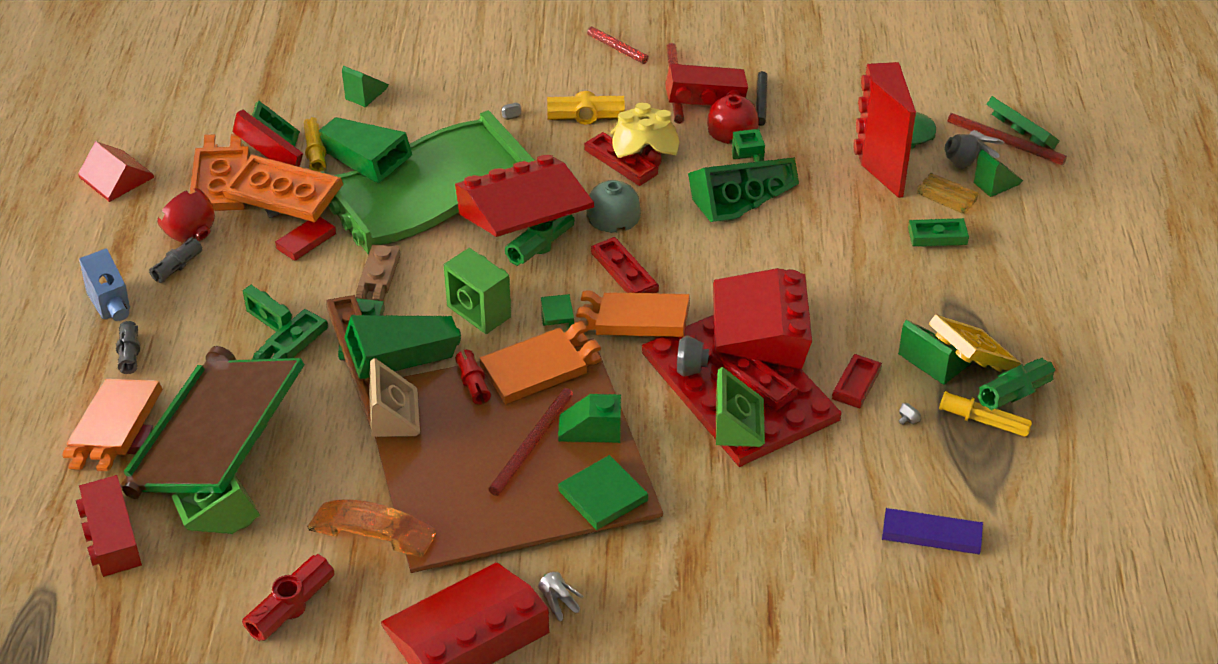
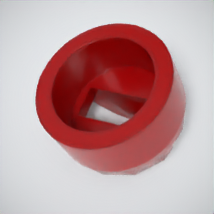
[641,144,662,166]

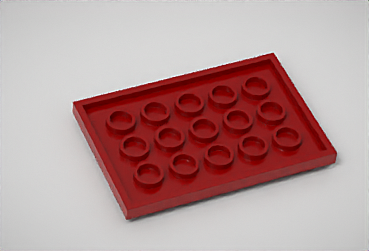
[642,315,842,467]

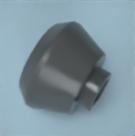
[944,134,979,169]
[677,336,709,377]

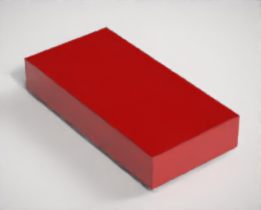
[275,216,336,261]
[832,354,882,409]

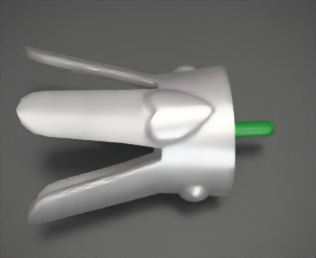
[970,130,1005,158]
[538,572,584,621]

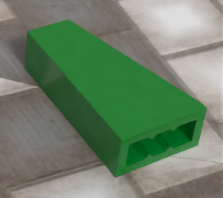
[318,117,413,183]
[344,315,461,379]

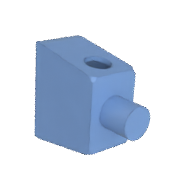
[79,248,130,321]

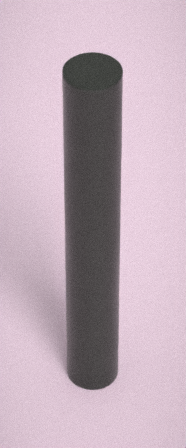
[756,71,768,126]

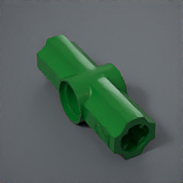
[505,214,575,266]
[977,357,1056,410]

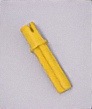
[304,117,326,172]
[939,391,1032,437]

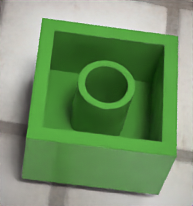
[443,247,511,334]

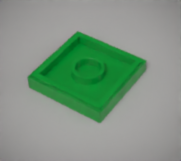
[558,455,648,531]

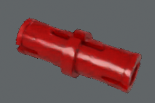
[455,349,491,405]

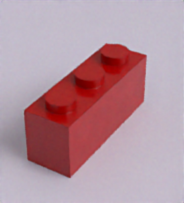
[665,64,748,106]
[76,475,142,577]

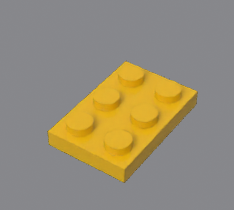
[929,314,1021,372]

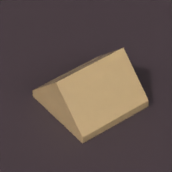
[369,358,420,437]

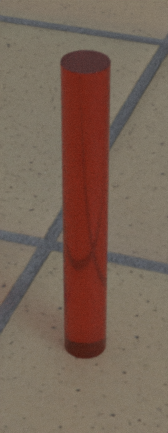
[587,26,649,64]

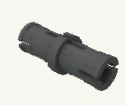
[149,237,202,283]
[116,321,140,374]

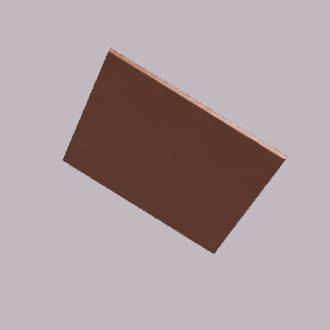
[375,338,663,573]

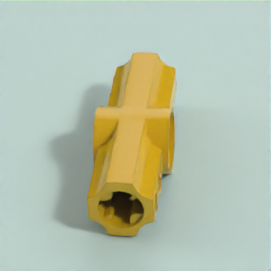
[547,91,625,125]

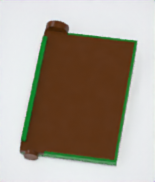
[120,346,305,499]

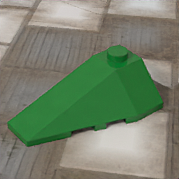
[688,157,799,222]

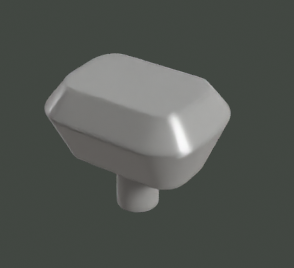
[502,103,521,120]
[899,403,921,425]

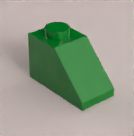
[558,394,621,443]

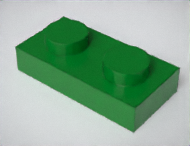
[908,218,969,247]
[242,284,292,332]

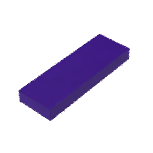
[882,508,983,555]

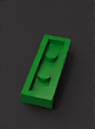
[986,96,1060,149]

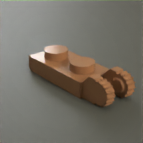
[356,244,400,301]

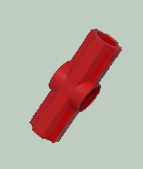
[242,554,335,642]

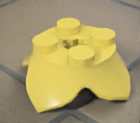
[610,103,679,158]

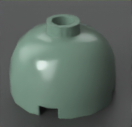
[587,180,641,233]

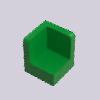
[732,129,765,162]
[541,294,574,330]

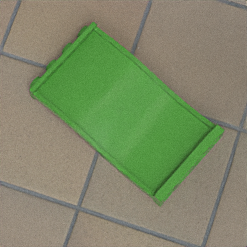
[321,110,535,254]

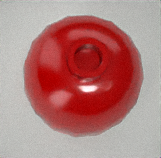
[707,95,759,144]
[157,188,215,243]

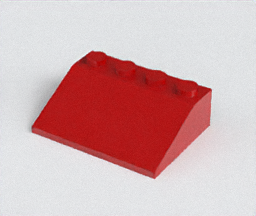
[853,62,916,198]
[455,155,595,237]
[713,268,812,369]
[381,562,550,664]

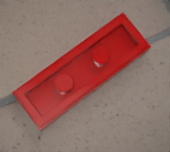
[232,109,303,167]
[584,132,659,186]
[591,237,659,293]
[711,352,798,411]

